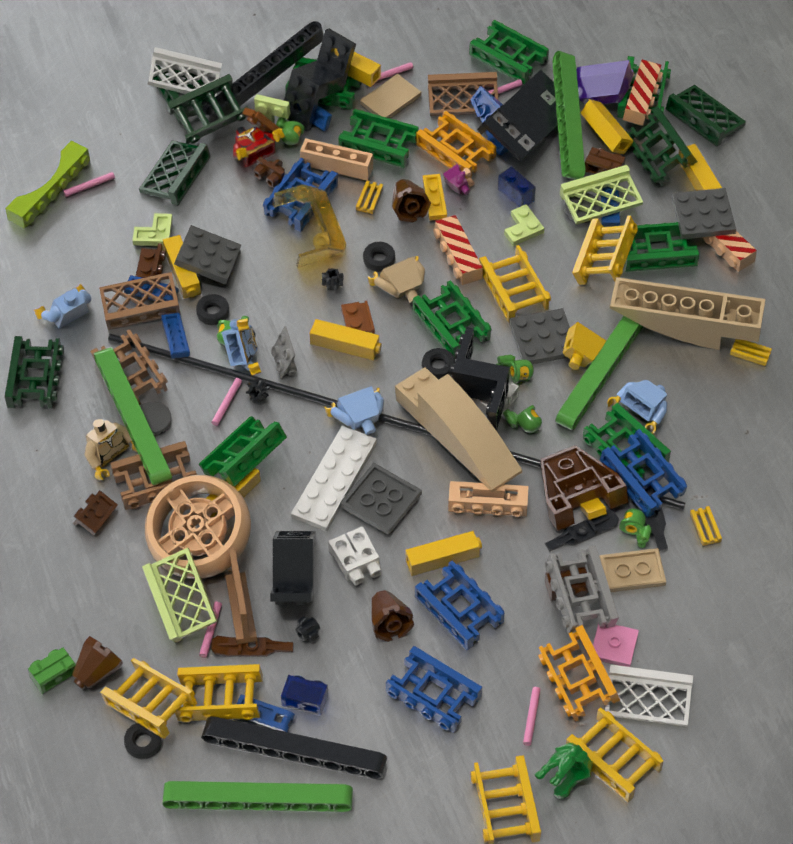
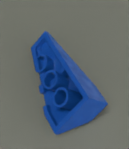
[470,86,509,155]

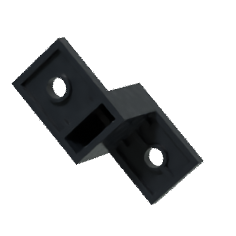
[284,28,356,131]
[450,327,510,431]
[270,531,316,605]

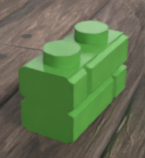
[27,647,76,694]

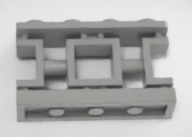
[545,545,619,633]

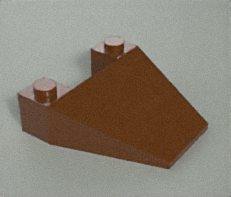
[540,445,628,531]

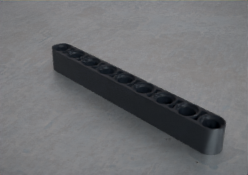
[202,21,324,123]
[201,716,387,779]

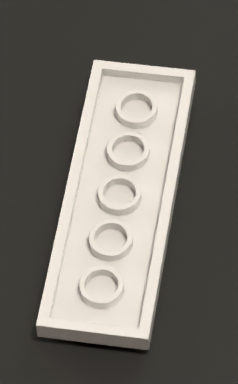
[291,426,377,532]

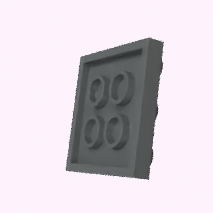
[672,188,736,239]
[174,225,241,285]
[509,308,570,365]
[340,463,422,535]

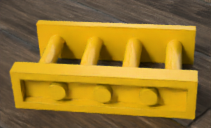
[572,216,638,285]
[479,245,551,323]
[100,658,198,739]
[175,664,263,722]
[566,707,664,802]
[470,755,541,844]

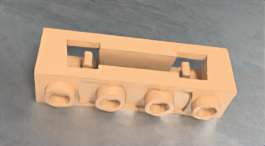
[448,481,528,517]

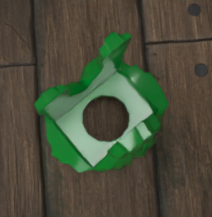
[534,743,593,799]

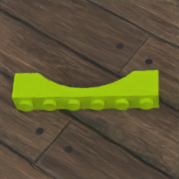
[5,140,90,229]

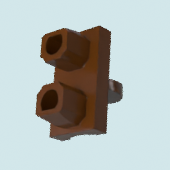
[253,157,285,188]

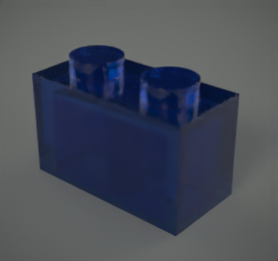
[498,166,536,207]
[281,675,328,716]

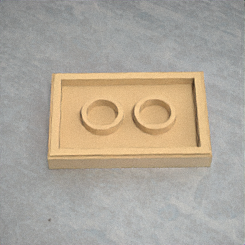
[360,74,421,118]
[599,548,666,592]

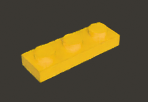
[422,174,447,221]

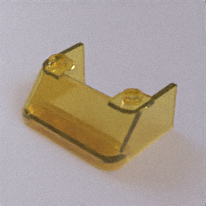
[273,185,346,268]

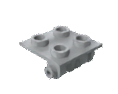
[271,326,297,379]

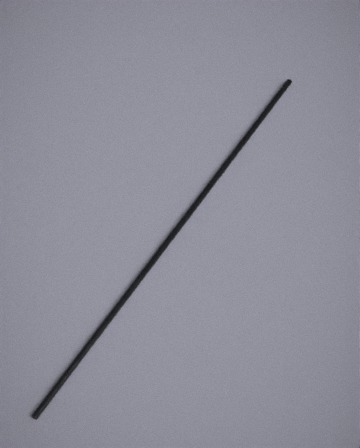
[108,334,686,510]

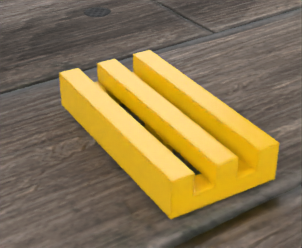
[356,180,383,214]
[730,339,772,366]
[690,506,722,546]

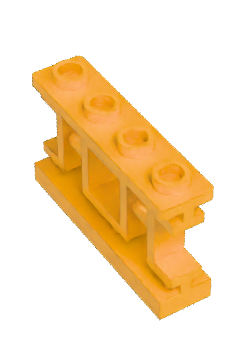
[416,111,496,180]
[538,625,620,722]

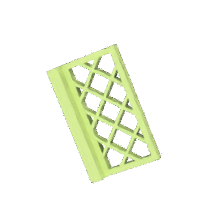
[560,165,643,225]
[142,548,218,643]

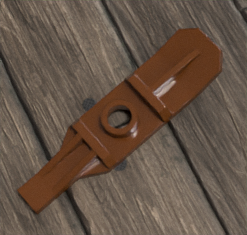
[211,635,293,657]

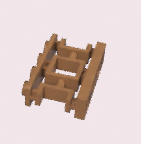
[90,329,168,405]
[110,441,197,510]

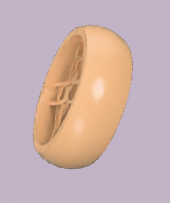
[145,475,251,579]

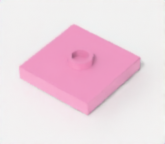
[593,623,639,667]

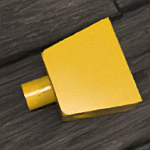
[563,322,607,370]

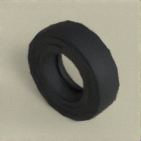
[363,241,395,272]
[196,294,229,325]
[422,348,455,380]
[124,723,162,759]

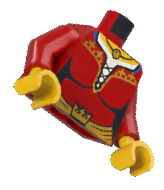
[233,127,285,167]

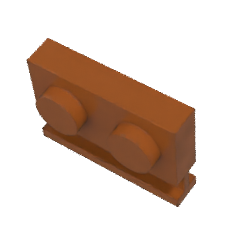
[242,108,281,133]
[341,300,375,334]

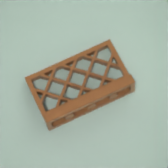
[428,72,499,116]
[99,272,181,330]
[225,549,257,644]

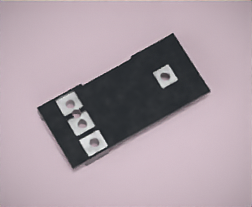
[477,70,558,162]

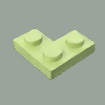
[254,94,290,123]
[504,204,545,246]
[132,213,173,246]

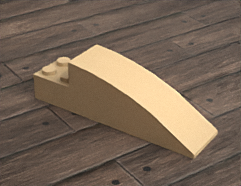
[610,277,766,350]
[395,367,522,492]

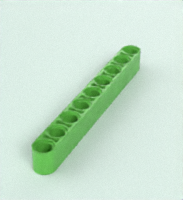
[552,51,585,180]
[555,316,643,430]
[93,347,172,486]
[162,781,353,812]

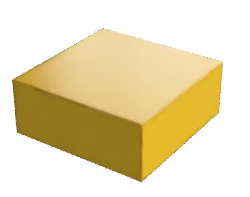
[580,498,607,520]

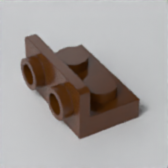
[136,243,166,278]
[72,490,118,536]

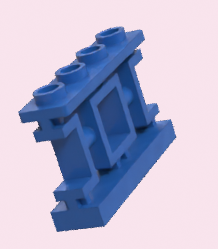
[263,158,338,232]
[600,429,687,518]
[415,561,505,650]
[386,646,482,733]

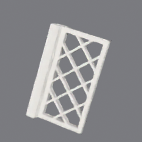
[148,47,222,97]
[605,665,693,727]

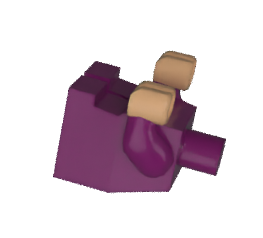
[443,164,474,195]

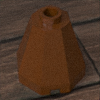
[392,179,431,223]
[372,590,414,642]
[72,636,123,689]

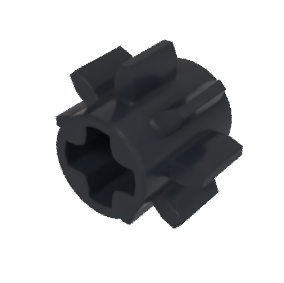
[321,268,344,291]
[246,378,270,403]
[295,616,320,642]

